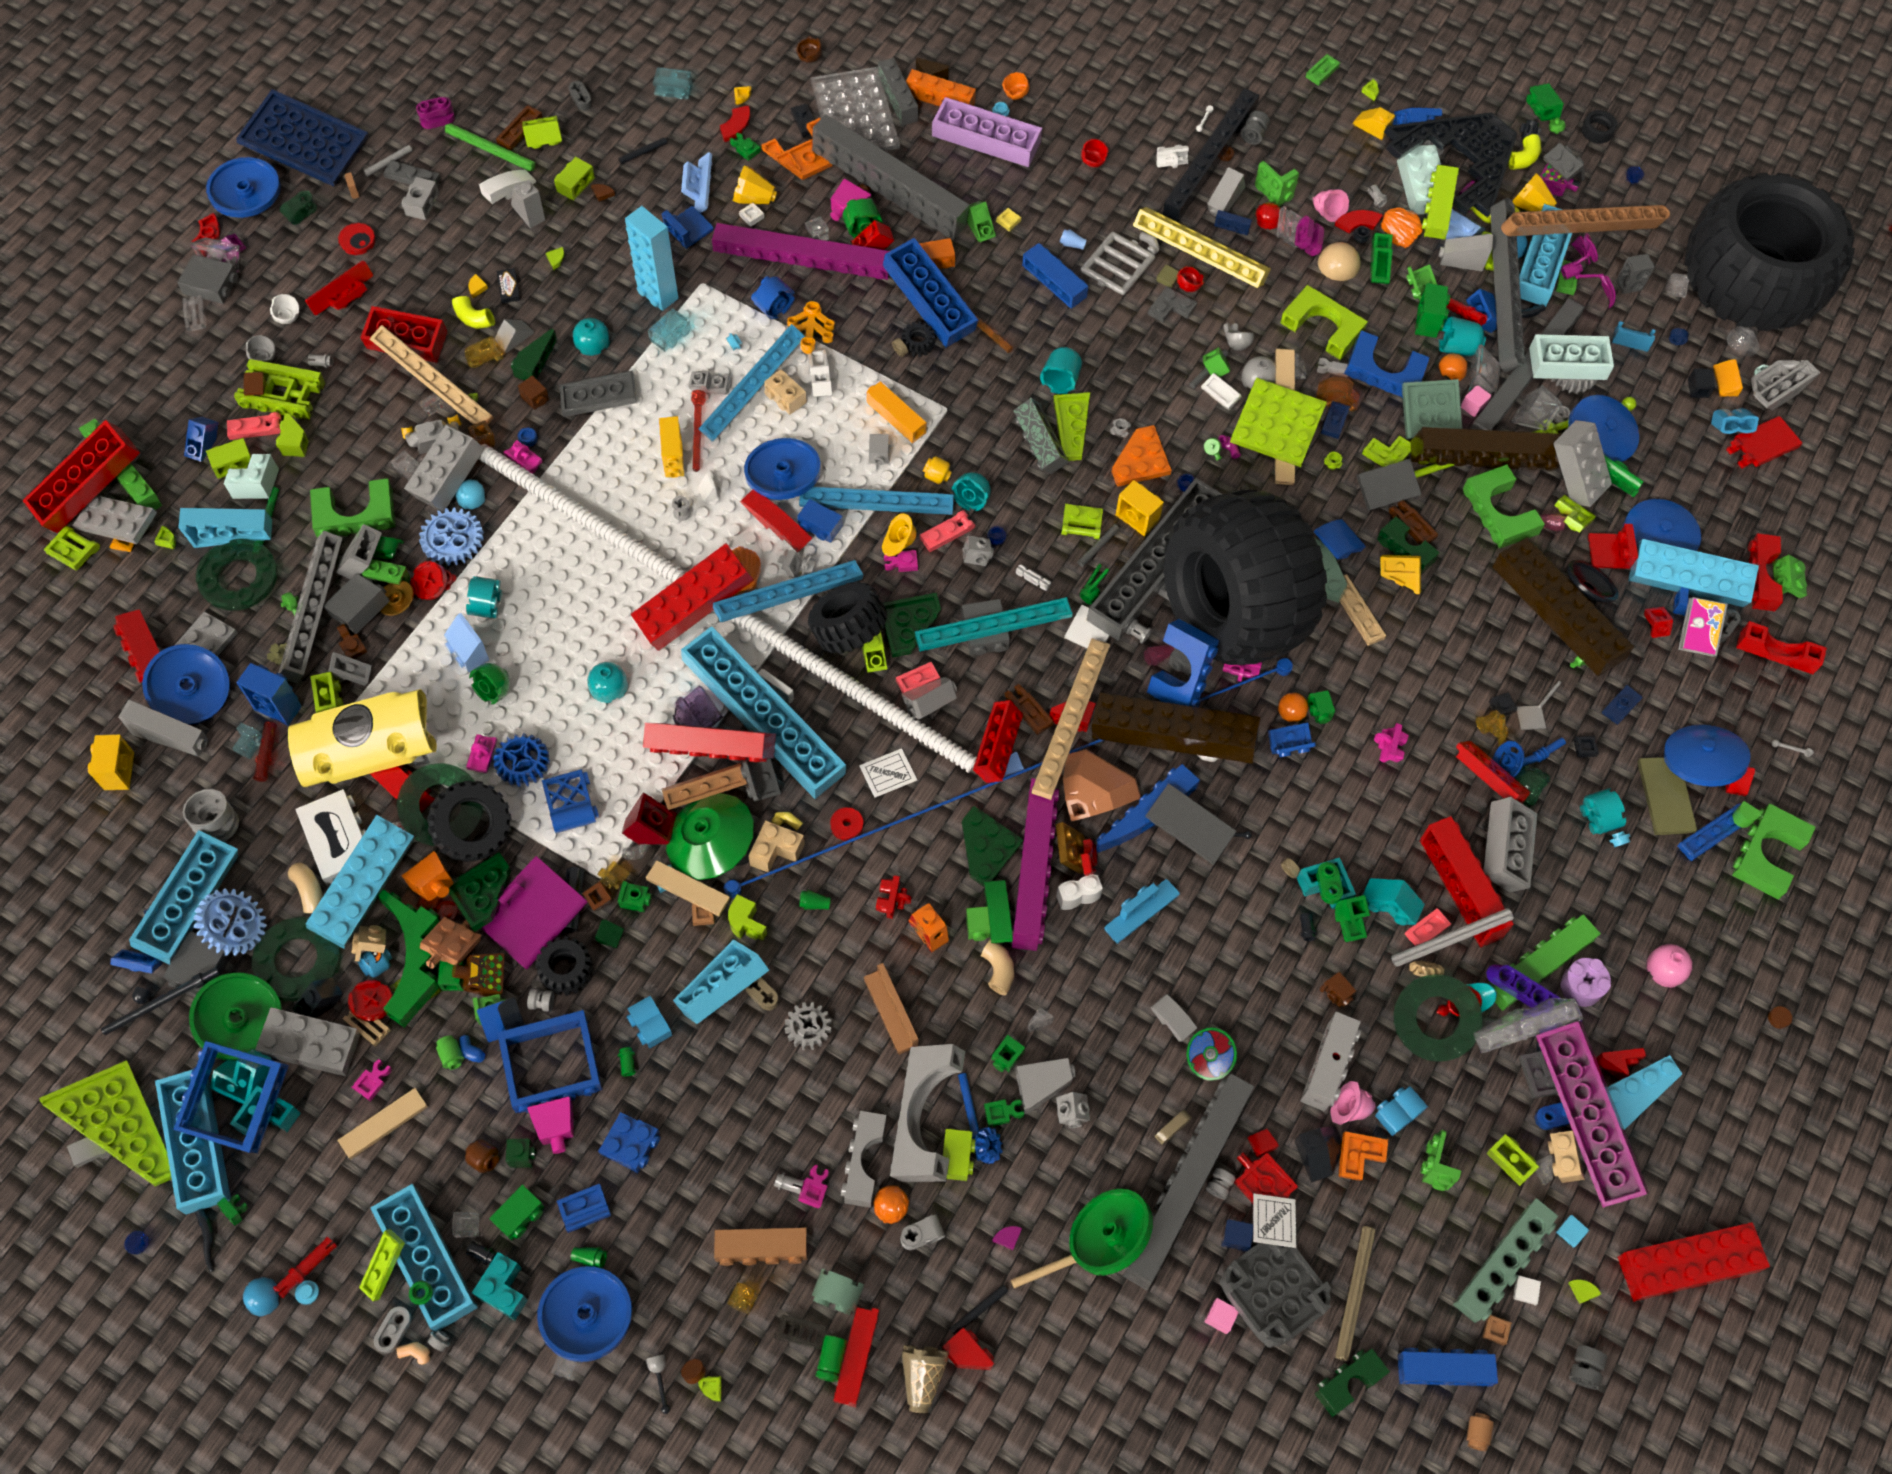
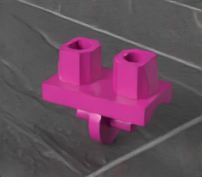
[504,440,542,474]
[1223,662,1262,682]
[1374,723,1409,763]
[466,734,498,773]

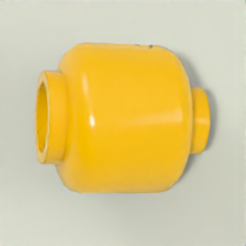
[923,456,952,484]

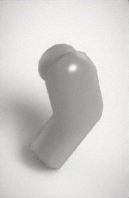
[1139,232,1160,254]

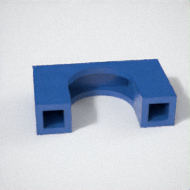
[1344,330,1430,398]
[1147,619,1219,707]

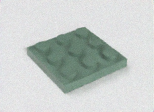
[1402,379,1462,439]

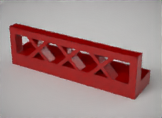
[1456,741,1531,804]
[833,1307,879,1408]

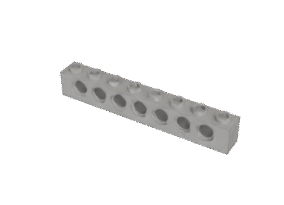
[278,530,342,683]

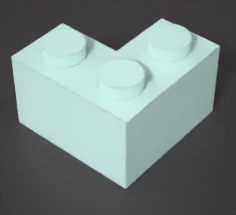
[224,454,279,499]

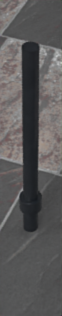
[101,966,221,1035]

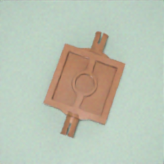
[420,917,481,968]

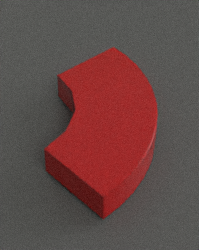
[720,105,750,142]
[1334,210,1383,234]
[192,213,221,256]
[1081,839,1097,876]

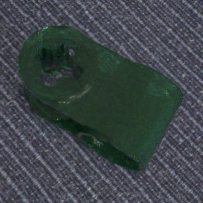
[280,191,317,225]

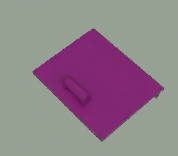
[481,856,588,970]

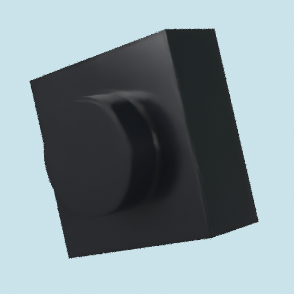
[1489,692,1517,718]

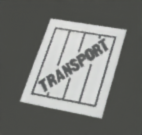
[859,748,917,797]
[1253,1194,1296,1248]

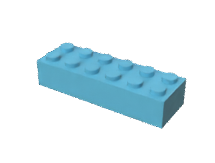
[1519,204,1572,307]
[625,206,679,311]
[1628,539,1759,607]
[306,815,414,949]
[129,830,238,965]
[155,1070,231,1215]
[371,1184,478,1332]

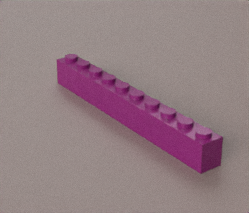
[712,223,890,280]

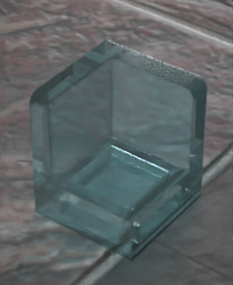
[232,723,264,759]

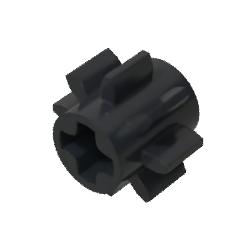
[1519,120,1542,138]

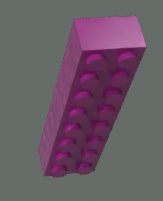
[1012,778,1059,951]
[1536,1021,1649,1207]

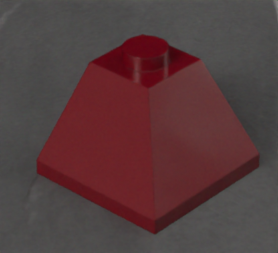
[621,792,677,845]

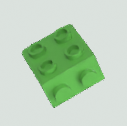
[1255,161,1299,206]
[1421,1130,1461,1191]

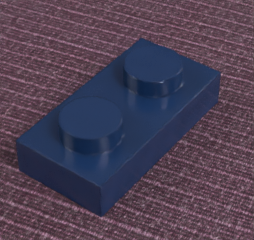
[1321,401,1350,439]

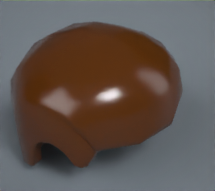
[796,36,822,63]

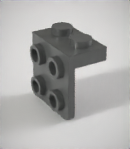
[1543,143,1585,182]
[740,758,782,802]

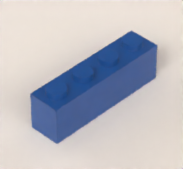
[1022,243,1088,309]
[1398,1348,1498,1386]

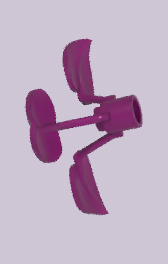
[1561,233,1615,308]

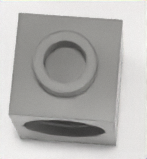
[869,434,889,465]

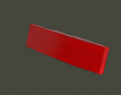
[740,489,812,553]

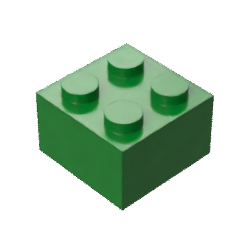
[1415,283,1450,338]

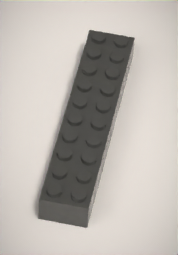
[812,114,969,240]
[1086,478,1221,641]
[1123,1073,1254,1290]

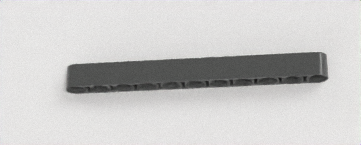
[1490,198,1525,372]
[1471,297,1585,431]

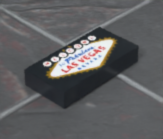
[497,268,520,303]

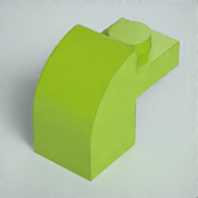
[728,894,767,941]

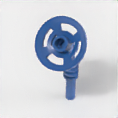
[1493,738,1566,778]

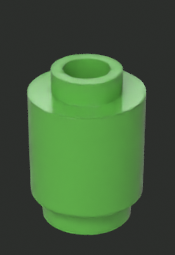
[436,1035,464,1070]

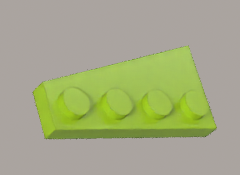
[1053,392,1090,461]

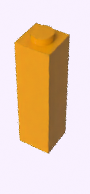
[867,381,926,444]

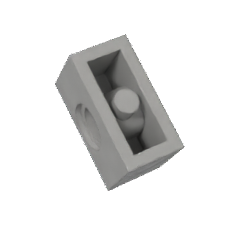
[402,177,439,220]

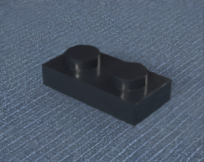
[790,103,814,137]

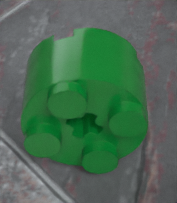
[842,198,883,238]

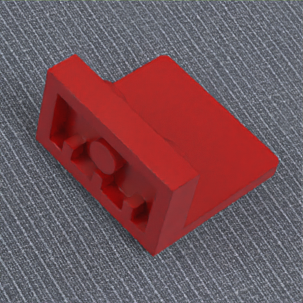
[1588,524,1638,569]

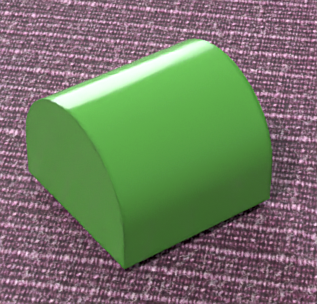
[1732,801,1762,828]

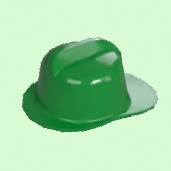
[373,536,404,559]

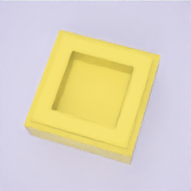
[996,208,1021,231]

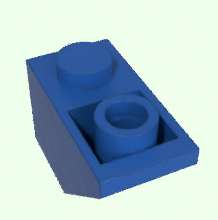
[184,417,219,462]

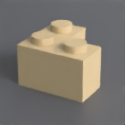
[748,821,805,872]

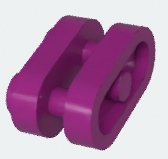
[416,97,455,129]
[1295,216,1324,256]

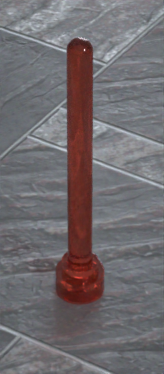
[691,390,706,472]

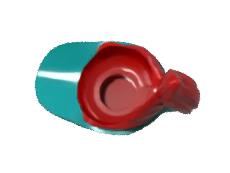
[1437,983,1497,1019]

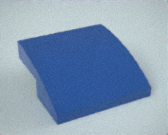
[1314,519,1366,559]

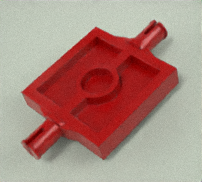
[1234,1152,1298,1204]

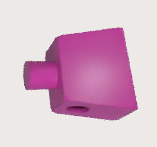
[830,179,871,221]
[527,1097,574,1154]

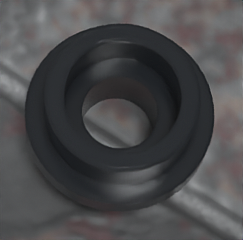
[1353,226,1371,243]

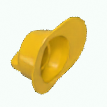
[882,513,917,557]

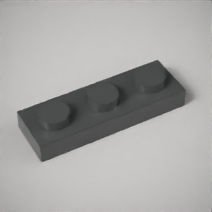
[383,160,440,185]

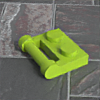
[1061,504,1103,539]
[44,526,100,571]

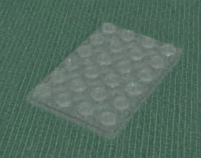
[811,67,900,151]

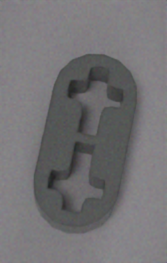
[569,81,592,110]
[1720,609,1741,642]

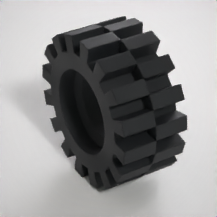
[902,321,935,357]

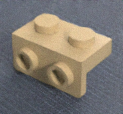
[351,925,386,961]

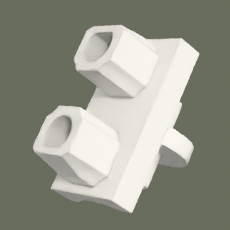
[1156,145,1189,168]

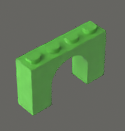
[1463,465,1545,549]
[310,478,396,538]
[1732,803,1816,900]

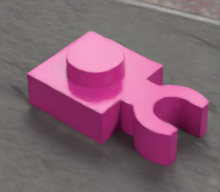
[884,550,918,572]
[352,1059,392,1102]
[798,1165,828,1209]

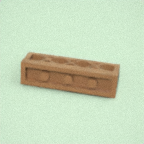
[661,763,747,810]
[864,963,918,1055]

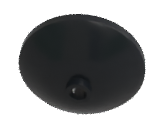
[1567,560,1619,603]

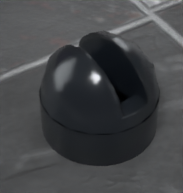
[132,986,153,1004]

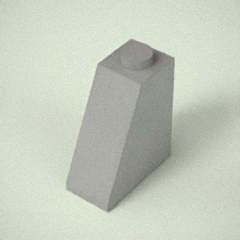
[1207,167,1245,216]
[511,180,545,228]
[1438,234,1493,271]
[336,524,382,579]
[902,677,957,719]
[1016,1058,1075,1114]

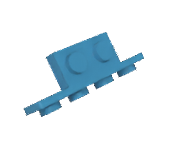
[1104,879,1180,944]

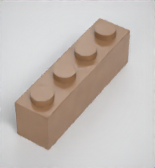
[714,1228,807,1266]

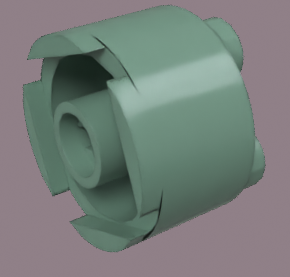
[812,1269,864,1315]

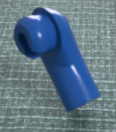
[459,1035,485,1063]

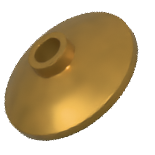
[380,581,414,616]

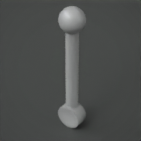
[1771,739,1814,757]

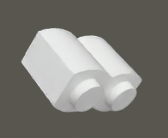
[1056,875,1103,910]

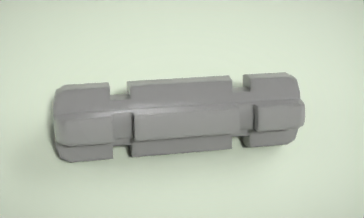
[1016,564,1051,591]

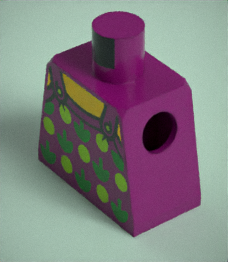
[1540,164,1581,196]

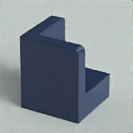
[1221,1219,1253,1251]

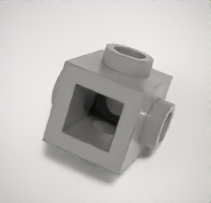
[962,536,993,566]
[1056,1092,1090,1128]

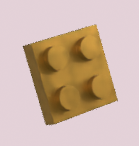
[1056,822,1085,874]

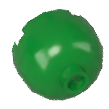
[469,663,510,704]

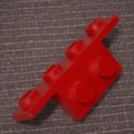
[305,260,373,315]

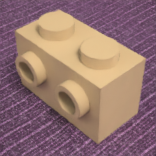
[764,369,807,415]
[1548,1131,1585,1183]

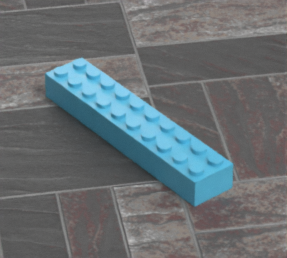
[681,626,846,799]

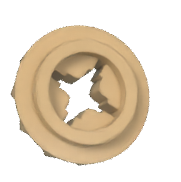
[1409,961,1444,979]

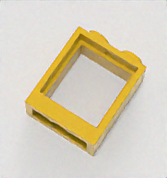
[659,416,685,478]

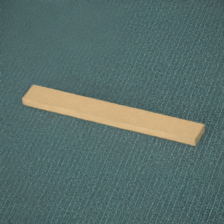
[370,325,494,431]
[1275,349,1295,485]

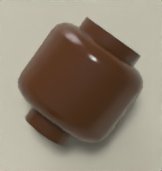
[465,1139,499,1173]

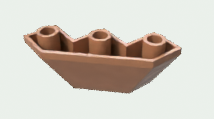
[1063,749,1141,821]

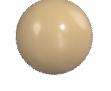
[1318,242,1361,281]

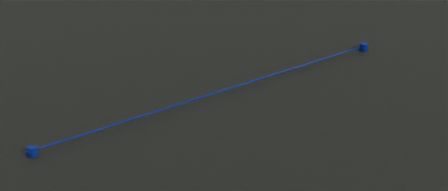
[724,658,1293,898]

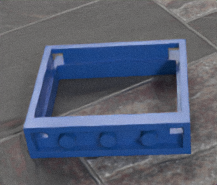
[497,1010,602,1113]
[173,1041,289,1153]

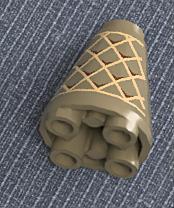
[902,1345,949,1413]

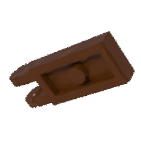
[1389,500,1438,545]
[1004,684,1054,736]

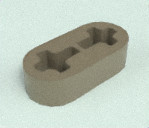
[745,977,779,1011]
[1155,1109,1192,1145]

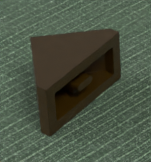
[916,57,949,80]

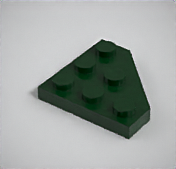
[883,592,941,658]
[961,806,1024,887]
[449,852,511,932]

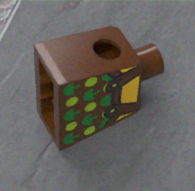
[452,953,504,997]

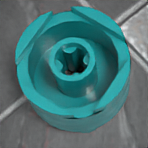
[466,576,502,619]
[1580,788,1626,835]

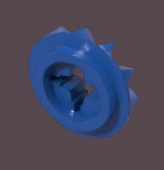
[975,1127,1003,1164]

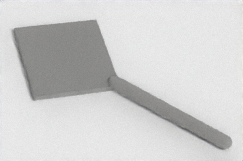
[1517,681,1561,730]

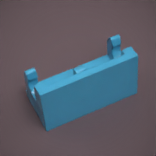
[1612,321,1656,352]

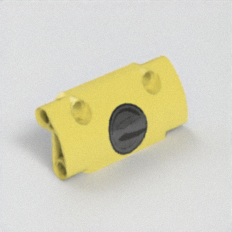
[288,689,437,787]

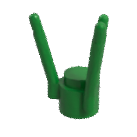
[1079,564,1109,605]

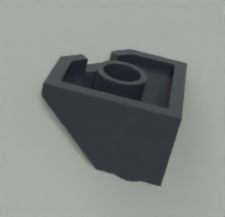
[1294,1127,1342,1183]

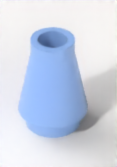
[1059,229,1087,250]

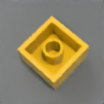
[1115,480,1164,537]
[88,735,134,790]

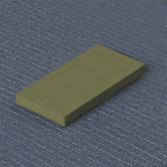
[1637,757,1697,835]

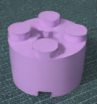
[1560,958,1611,1007]

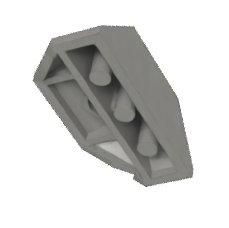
[1751,360,1821,411]

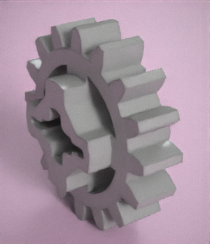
[785,1002,832,1050]

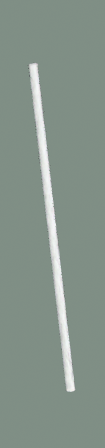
[478,444,977,773]

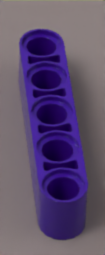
[1486,964,1582,1026]

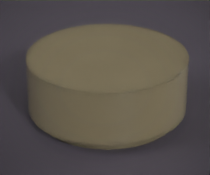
[892,338,908,357]
[1281,858,1300,878]

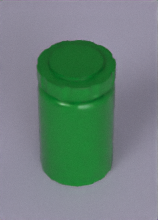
[815,1336,847,1382]

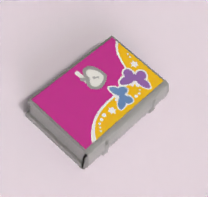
[1678,597,1728,657]

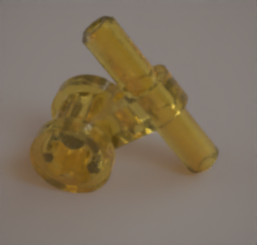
[1476,710,1508,748]

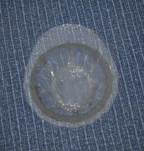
[1727,326,1759,357]

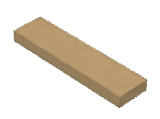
[1340,574,1386,646]
[646,860,730,917]
[338,1088,428,1160]

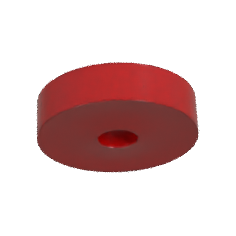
[830,807,863,841]

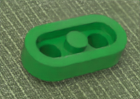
[1316,862,1343,904]

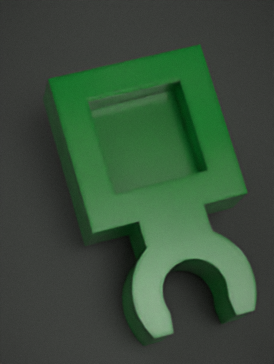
[730,133,761,161]
[984,1100,1024,1127]

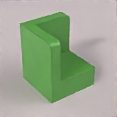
[1203,347,1230,377]

